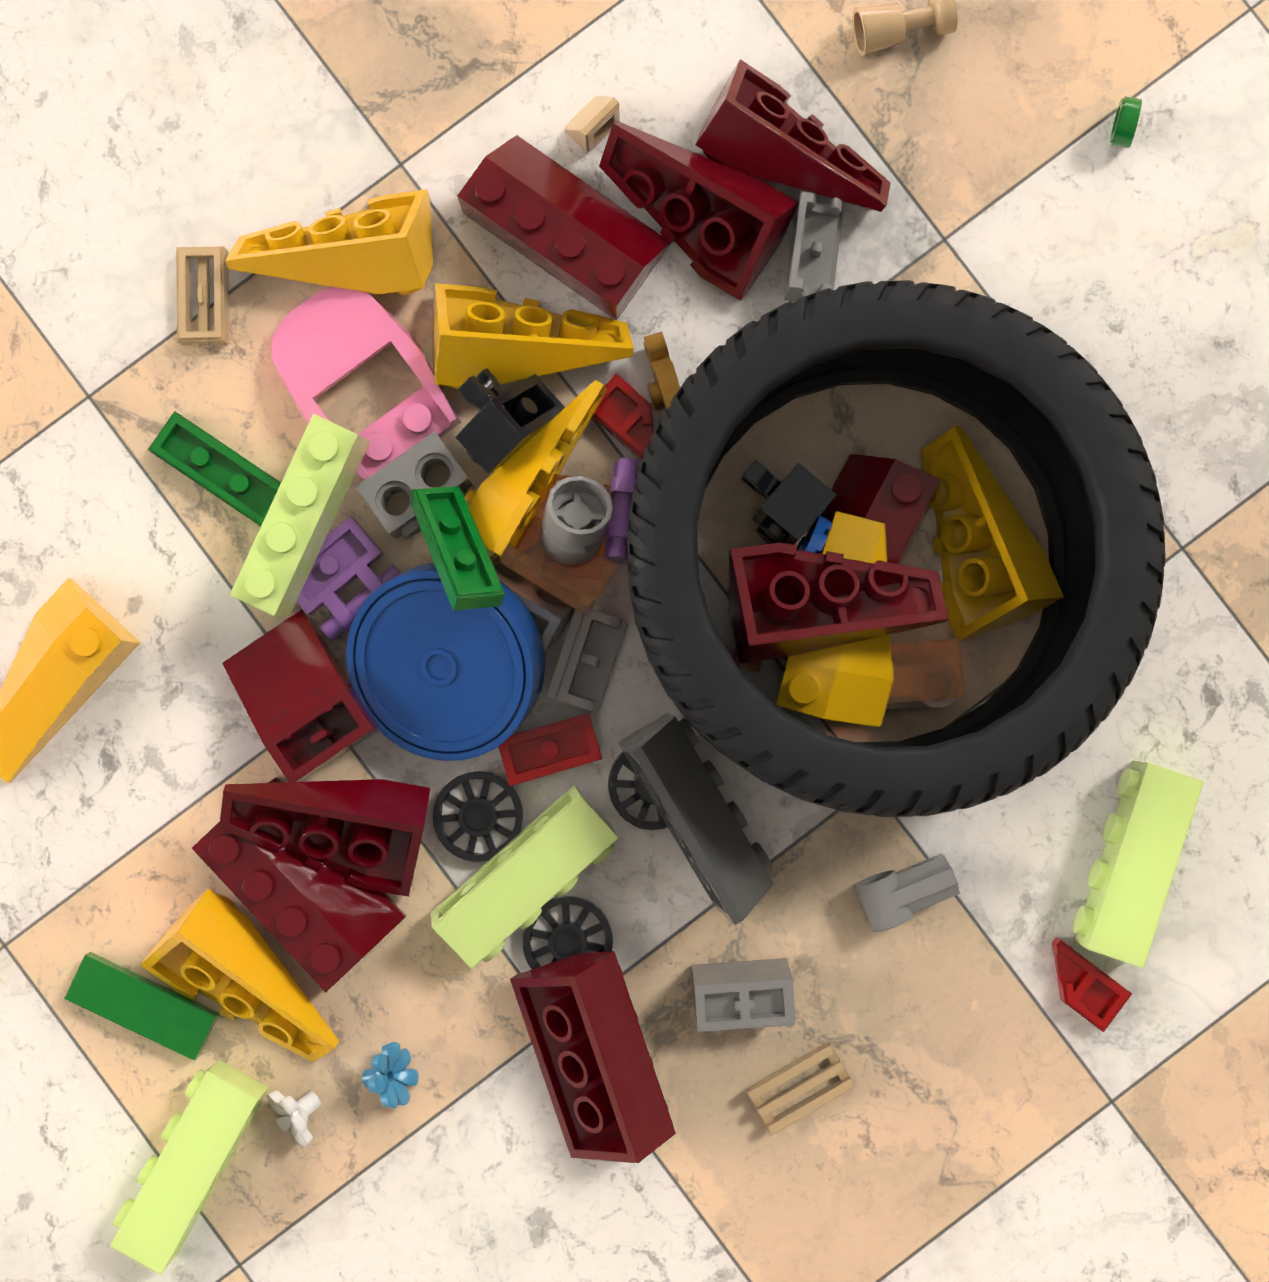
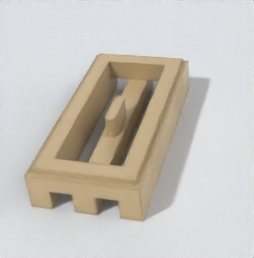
[176,246,229,345]
[746,1041,855,1136]

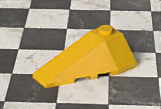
[225,189,434,295]
[140,888,339,1063]

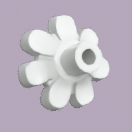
[266,1090,322,1148]

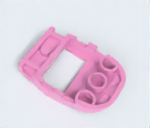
[271,287,461,481]

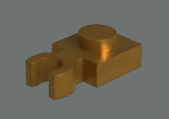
[643,331,680,412]

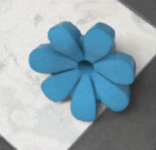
[362,1042,419,1109]

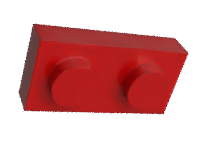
[498,713,603,786]

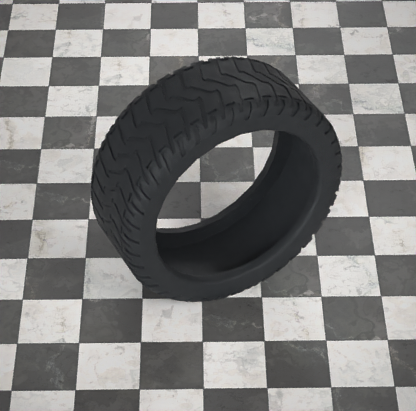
[627,280,1166,817]

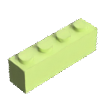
[230,414,370,617]
[1073,761,1204,968]
[431,785,619,969]
[110,1060,270,1275]

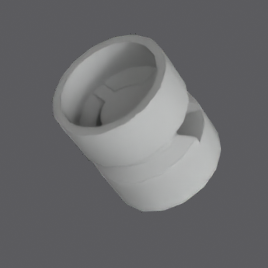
[539,476,613,566]

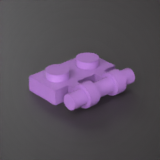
[603,458,639,564]
[297,516,401,640]

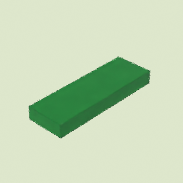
[148,411,281,526]
[410,486,505,611]
[64,952,219,1061]

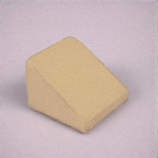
[564,96,620,153]

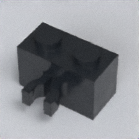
[455,368,565,474]
[741,460,837,545]

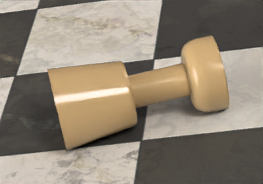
[852,0,958,56]

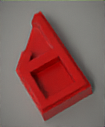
[592,373,653,461]
[1052,937,1132,1032]

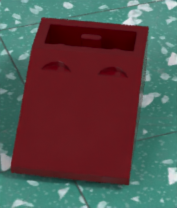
[222,609,379,782]

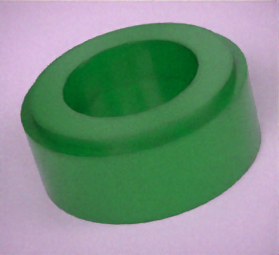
[1110,96,1142,148]

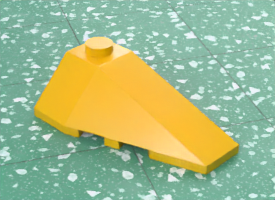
[432,283,634,389]
[464,380,608,556]
[921,426,1064,641]
[776,511,894,727]
[0,578,141,783]

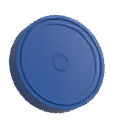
[346,562,545,761]

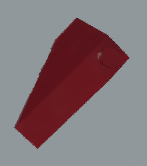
[695,59,891,212]
[599,121,799,301]
[819,454,940,564]
[729,542,948,664]
[219,779,431,897]

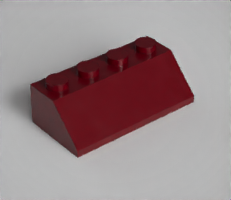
[457,135,671,320]
[192,777,406,992]
[510,951,676,1163]

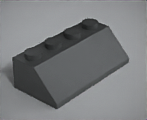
[618,713,774,925]

